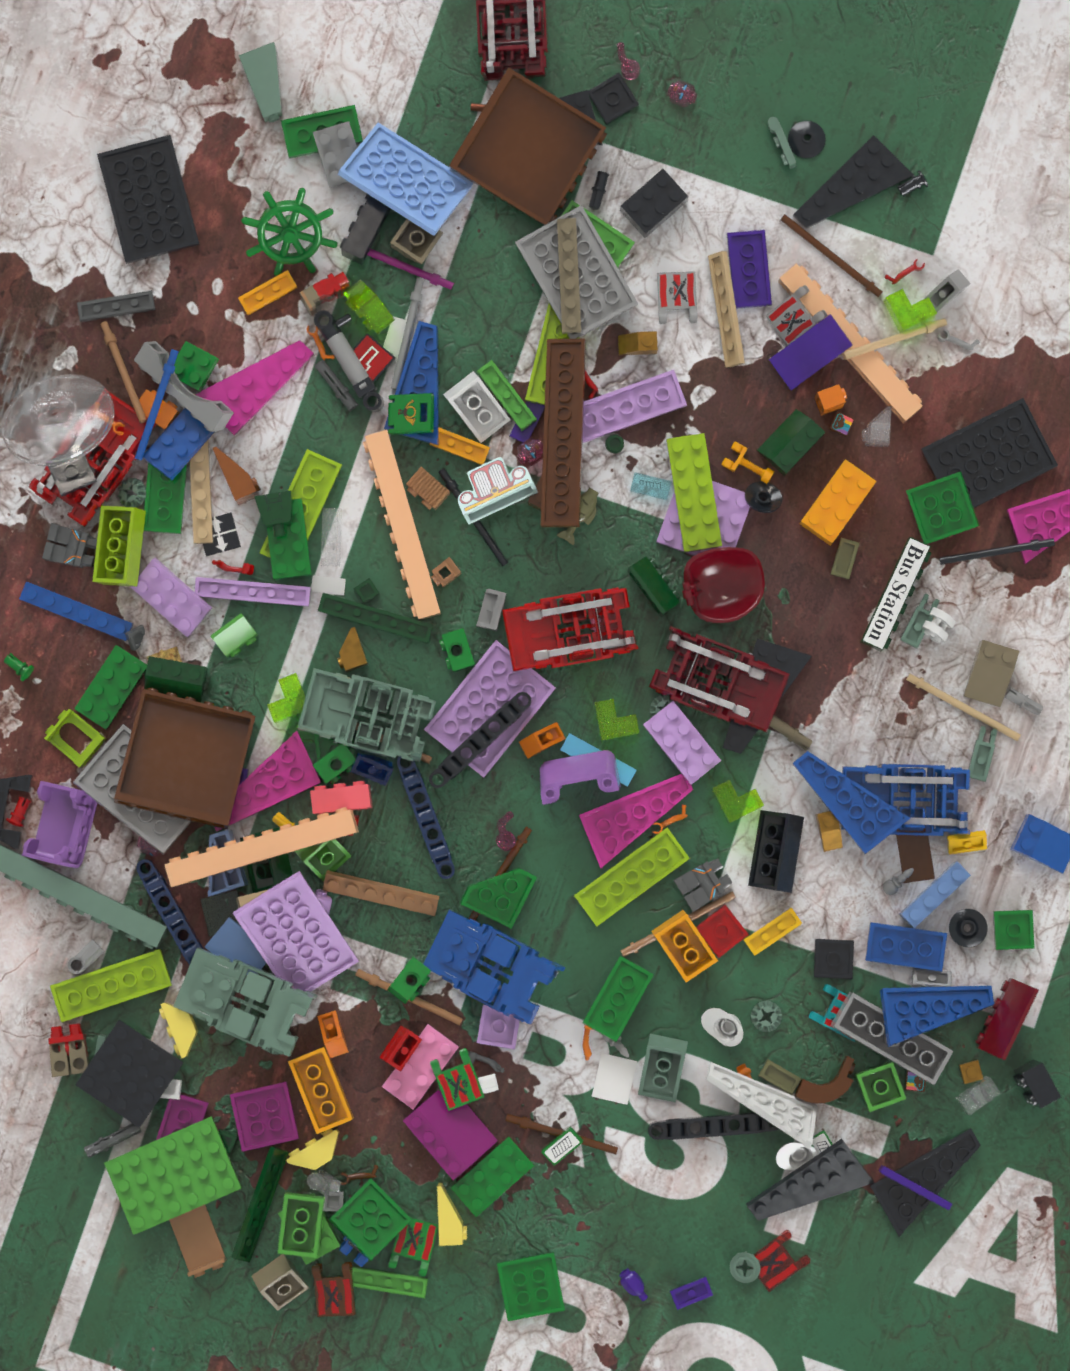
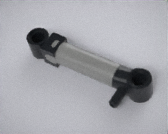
[314,310,384,412]

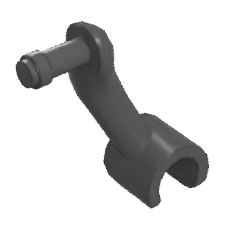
[468,1051,505,1073]

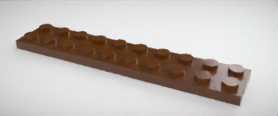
[540,338,586,527]

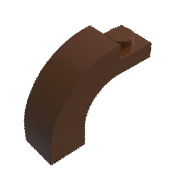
[794,1055,855,1103]

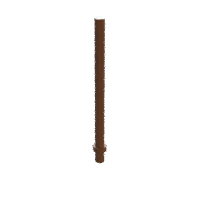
[781,214,883,298]
[468,826,532,921]

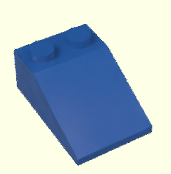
[1010,814,1070,874]

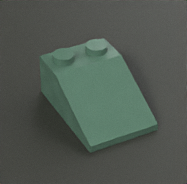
[638,1034,688,1103]

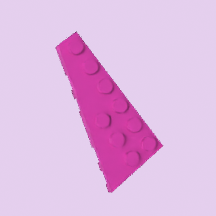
[195,340,314,436]
[1006,489,1070,564]
[214,731,322,832]
[579,774,693,869]

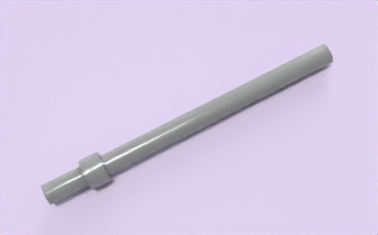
[391,278,424,390]

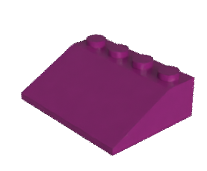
[403,1089,498,1180]

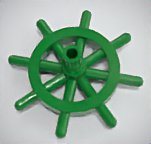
[241,188,338,276]

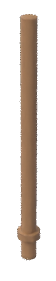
[620,891,736,957]

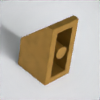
[618,331,658,355]
[337,627,368,672]
[815,811,843,852]

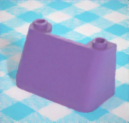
[540,750,621,805]
[22,781,97,868]

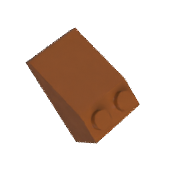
[213,447,261,505]

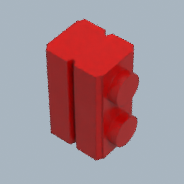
[379,1026,422,1072]

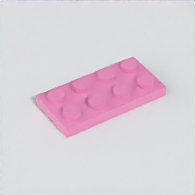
[382,1024,459,1109]

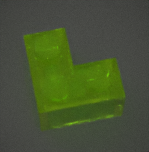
[343,279,395,334]
[883,289,937,333]
[267,673,306,724]
[594,699,639,741]
[711,780,764,823]

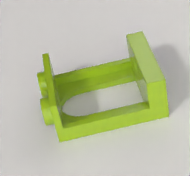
[44,709,107,768]

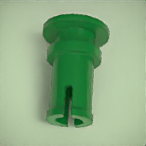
[4,653,34,682]

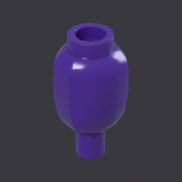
[619,1268,648,1301]

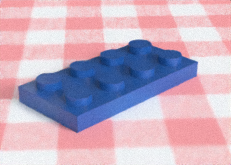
[143,408,214,481]
[865,922,947,972]

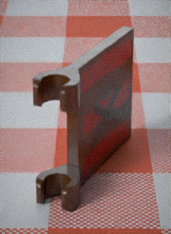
[312,1262,356,1317]

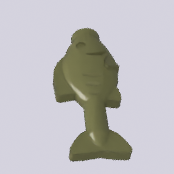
[557,488,599,545]

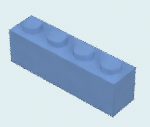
[899,861,971,928]

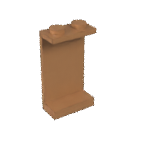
[169,1205,227,1278]

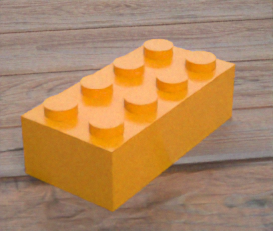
[799,459,876,546]
[288,1046,354,1134]

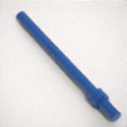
[135,349,179,460]

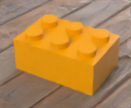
[651,910,718,982]

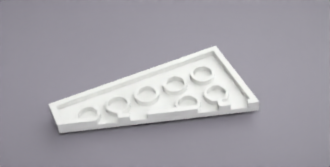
[706,1062,817,1149]

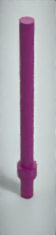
[368,249,454,290]

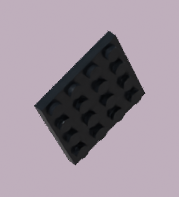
[75,1019,184,1128]

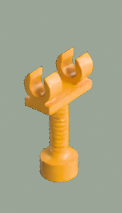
[721,441,775,484]

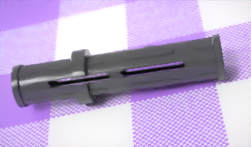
[315,360,359,412]
[84,1123,142,1158]

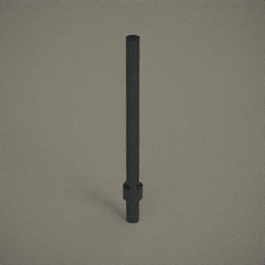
[438,468,509,567]
[939,538,1055,565]

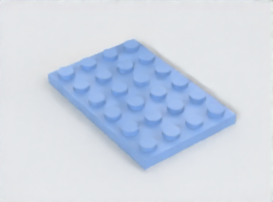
[338,123,473,236]

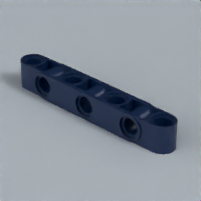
[397,756,455,879]
[136,859,204,965]

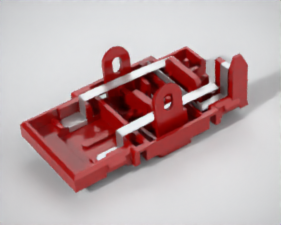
[29,389,156,527]
[502,587,638,671]

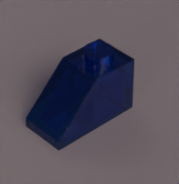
[350,754,394,786]

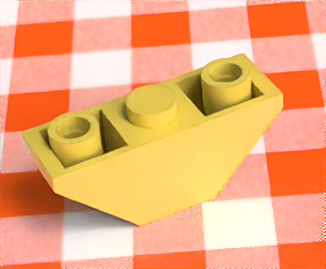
[159,1002,198,1058]
[286,1128,339,1170]

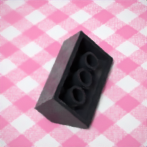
[748,810,804,893]

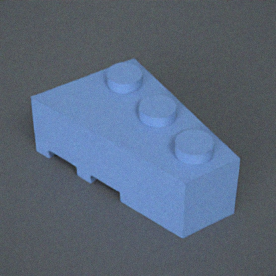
[208,830,248,897]

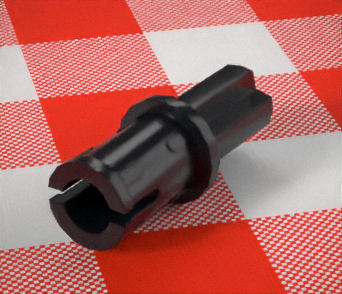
[589,171,609,210]

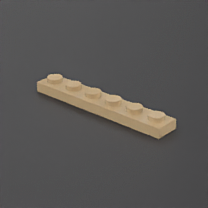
[708,251,745,367]
[190,440,213,544]

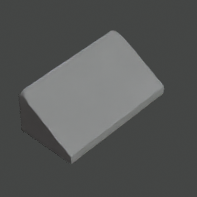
[911,968,951,988]

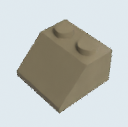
[390,219,443,264]
[252,1254,309,1311]

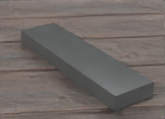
[77,290,156,322]

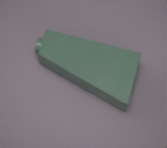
[239,42,283,123]

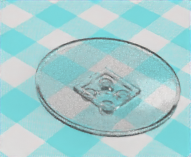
[1,374,114,466]

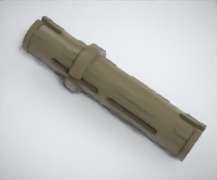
[770,715,812,751]

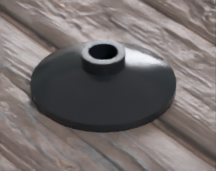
[788,121,826,159]
[745,482,782,513]
[949,909,988,947]

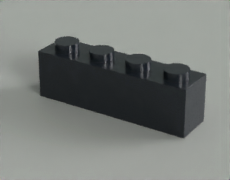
[340,194,391,265]

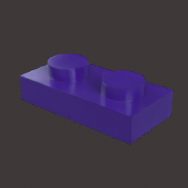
[670,1276,713,1310]

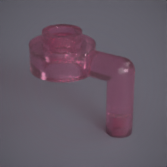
[617,42,640,80]
[496,811,516,851]

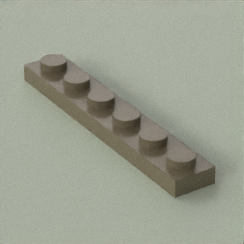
[557,218,581,334]

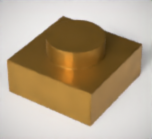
[959,1060,983,1084]

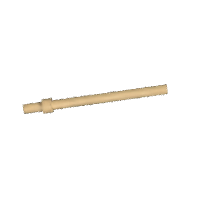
[842,318,947,360]

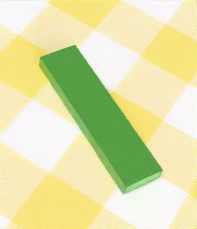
[477,360,537,432]
[352,1266,428,1298]

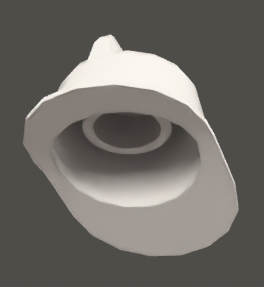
[701,1008,743,1047]
[776,1141,818,1171]

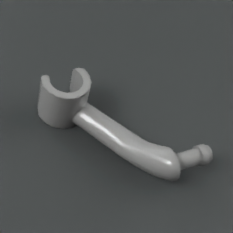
[937,329,980,350]

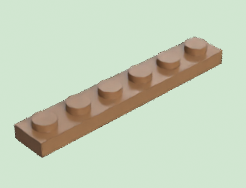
[323,870,439,916]

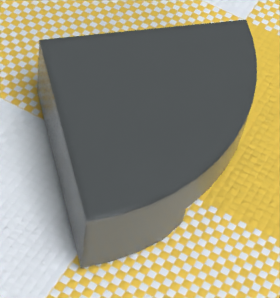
[125,625,145,651]

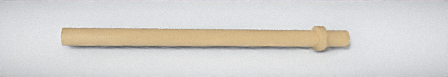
[906,673,1021,741]

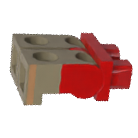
[299,272,350,316]
[48,1023,89,1077]

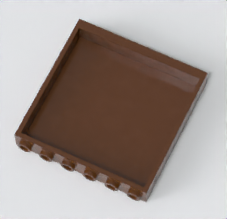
[449,67,607,226]
[114,688,256,830]

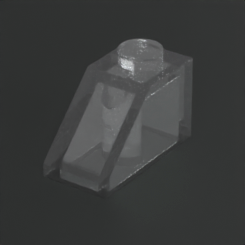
[862,406,891,447]

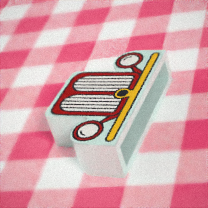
[458,457,538,524]

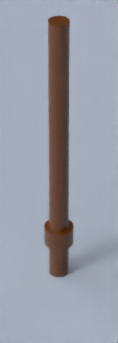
[505,1113,618,1155]

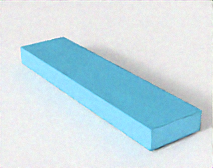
[560,733,636,787]

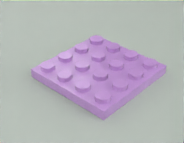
[656,481,750,556]

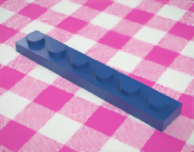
[19,582,133,641]

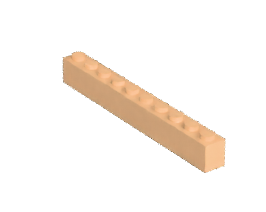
[778,263,922,424]
[363,430,441,621]
[165,807,359,887]

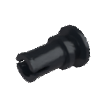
[897,170,928,197]

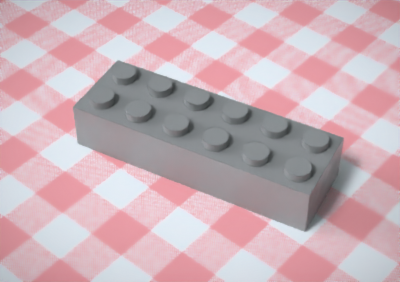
[830,992,953,1085]

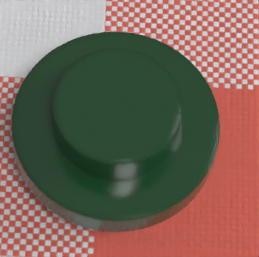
[605,434,624,454]

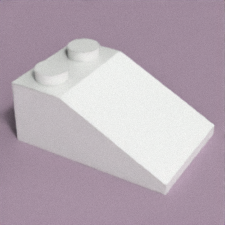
[443,371,511,443]

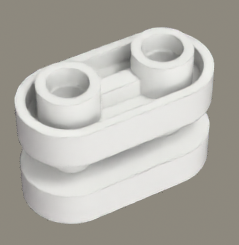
[922,607,956,644]

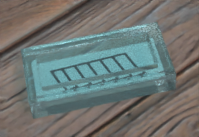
[630,472,672,500]

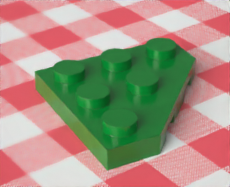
[460,868,537,929]

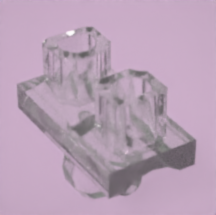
[307,1170,341,1196]

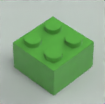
[854,1061,906,1112]

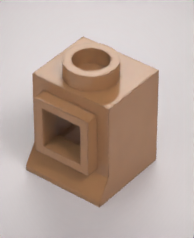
[431,557,461,588]

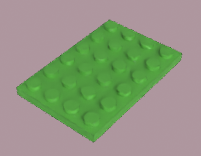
[104,1116,242,1235]

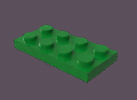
[281,105,363,159]
[144,463,187,534]
[267,498,312,580]
[74,645,147,730]
[582,956,654,1042]
[451,1136,534,1217]

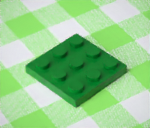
[906,472,979,544]
[329,1179,412,1261]
[497,1252,565,1321]

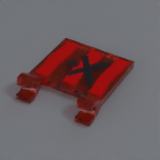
[752,1230,810,1292]

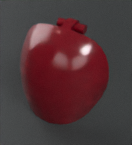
[682,547,765,623]

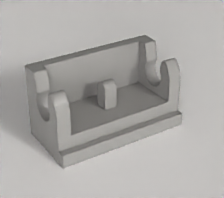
[476,589,507,632]

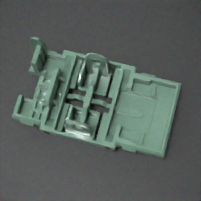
[297,668,436,762]

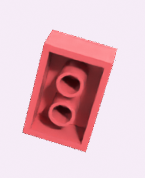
[310,781,373,815]

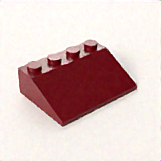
[975,978,1039,1060]

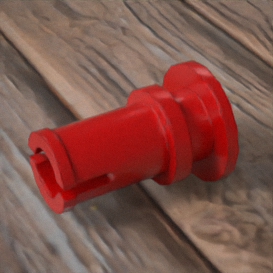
[6,797,31,827]

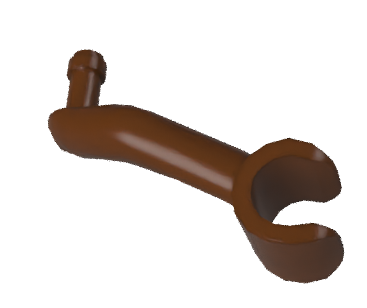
[338,1165,378,1185]

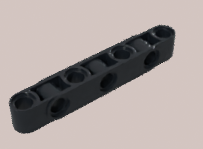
[429,692,531,789]
[648,1113,779,1140]

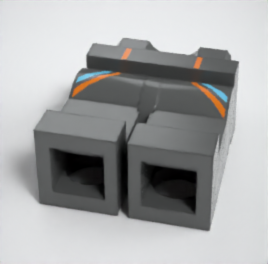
[42,523,97,569]
[674,859,733,912]

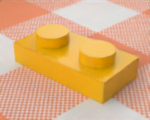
[947,830,987,855]

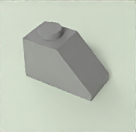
[924,269,971,313]

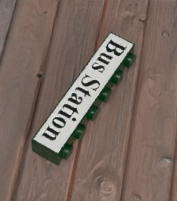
[860,537,932,652]

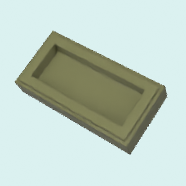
[830,538,859,580]
[758,1059,801,1095]

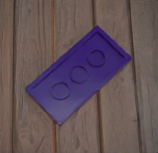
[727,230,772,309]
[769,314,853,390]

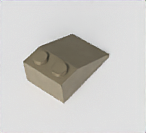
[964,640,1020,707]

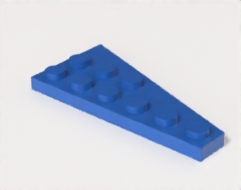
[384,321,439,446]
[792,751,911,854]
[880,986,994,1047]

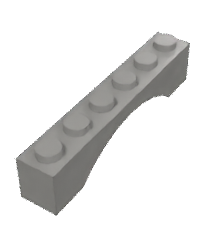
[134,341,234,432]

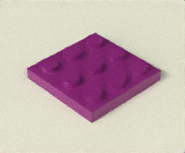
[230,1081,299,1152]

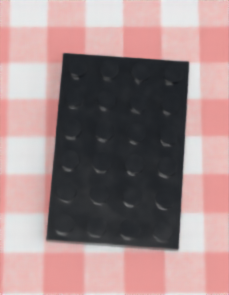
[97,135,200,264]
[921,398,1058,508]

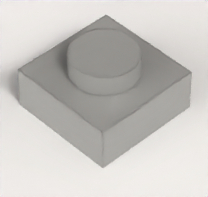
[324,1191,344,1211]

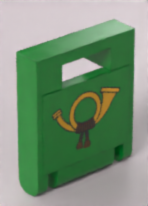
[388,393,434,434]

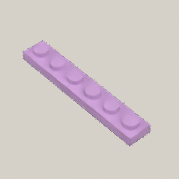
[195,577,311,607]

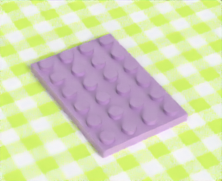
[424,640,556,778]
[233,871,359,992]

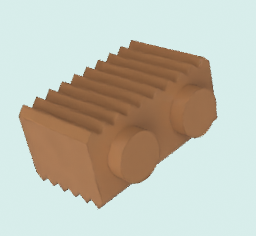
[406,467,450,510]

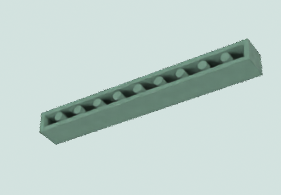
[0,844,168,949]

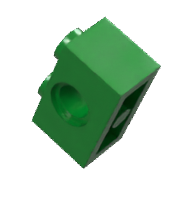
[439,628,475,673]
[312,744,358,785]
[387,957,431,1004]

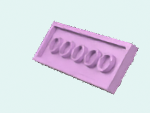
[583,370,687,443]

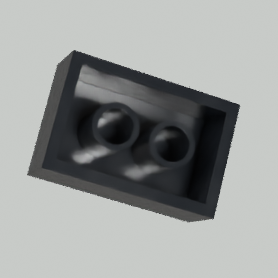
[620,169,688,238]
[1013,1059,1061,1108]

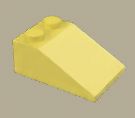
[437,1183,467,1246]

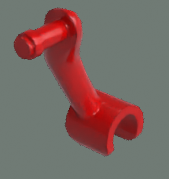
[884,259,925,285]
[585,370,598,399]
[212,560,254,575]

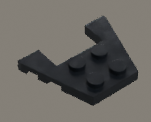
[0,775,33,849]

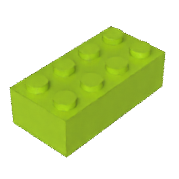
[92,506,146,587]

